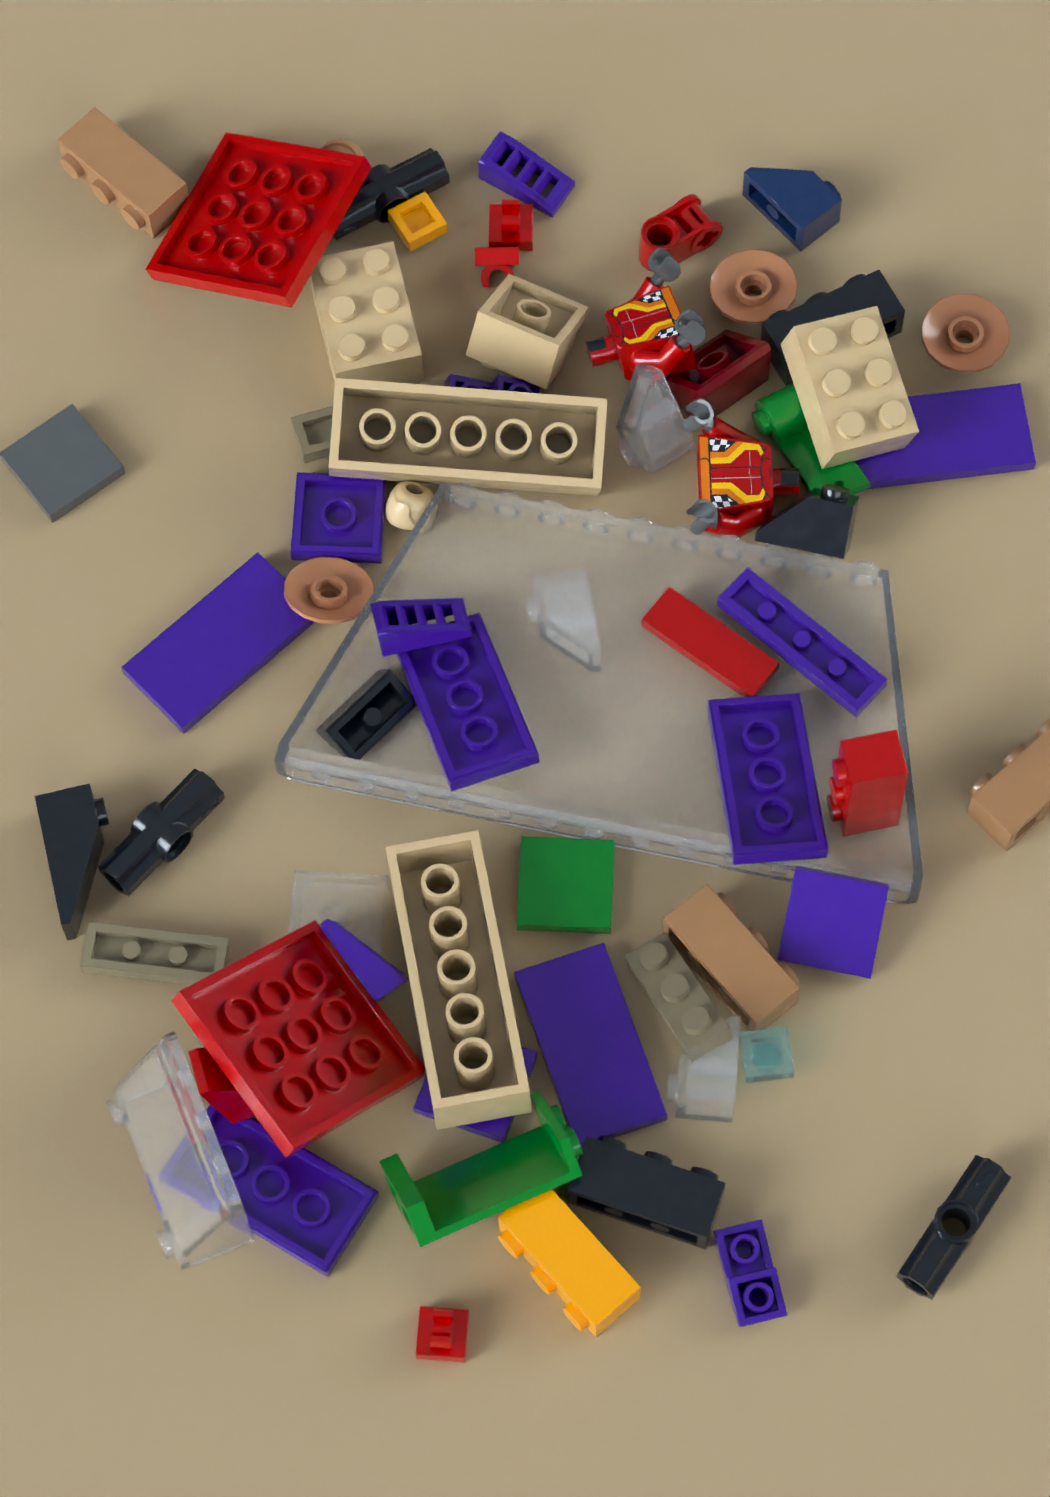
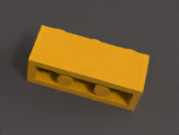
[498,1189,641,1337]

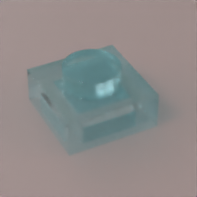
[739,1027,794,1083]

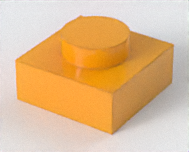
[388,191,448,252]

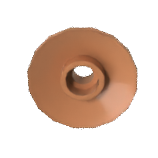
[709,249,798,325]
[922,294,1010,373]
[284,557,374,624]

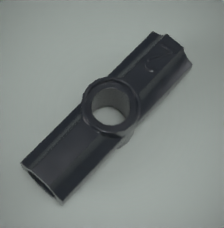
[333,148,450,240]
[98,768,225,897]
[896,1155,1011,1300]

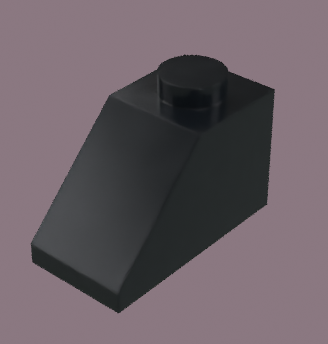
[755,484,859,559]

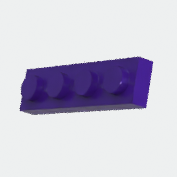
[717,567,888,718]

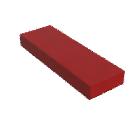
[641,586,779,697]

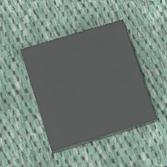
[0,404,125,523]

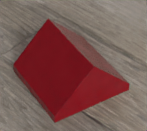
[657,329,771,417]

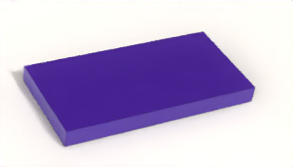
[855,383,1036,489]
[122,552,315,734]
[396,613,540,792]
[707,693,828,865]
[514,943,668,1147]
[163,1105,379,1277]

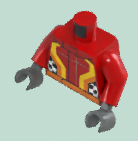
[586,248,706,381]
[683,399,799,539]

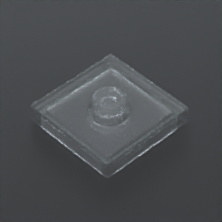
[288,870,389,956]

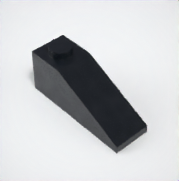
[35,783,109,941]

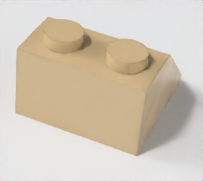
[466,274,589,389]

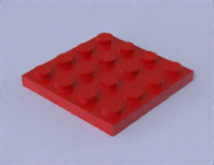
[146,132,372,308]
[172,920,426,1158]

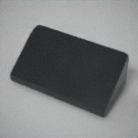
[316,669,417,765]

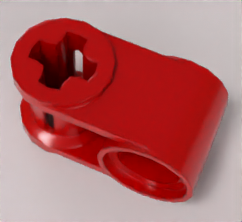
[639,194,723,272]

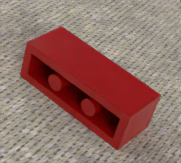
[827,729,908,837]

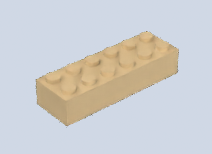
[329,378,607,496]
[385,830,532,1130]

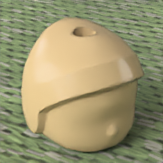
[386,481,434,531]

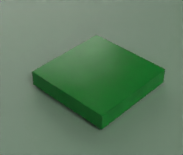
[516,836,615,934]

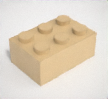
[310,241,424,385]
[780,306,919,469]

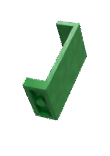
[379,1091,583,1247]

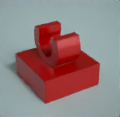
[489,200,533,251]
[475,247,519,287]
[415,1306,469,1363]

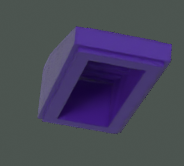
[478,131,575,217]
[370,598,472,657]
[320,918,409,1001]

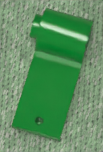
[752,383,870,495]

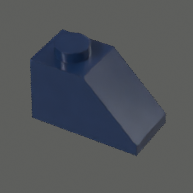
[742,167,842,252]

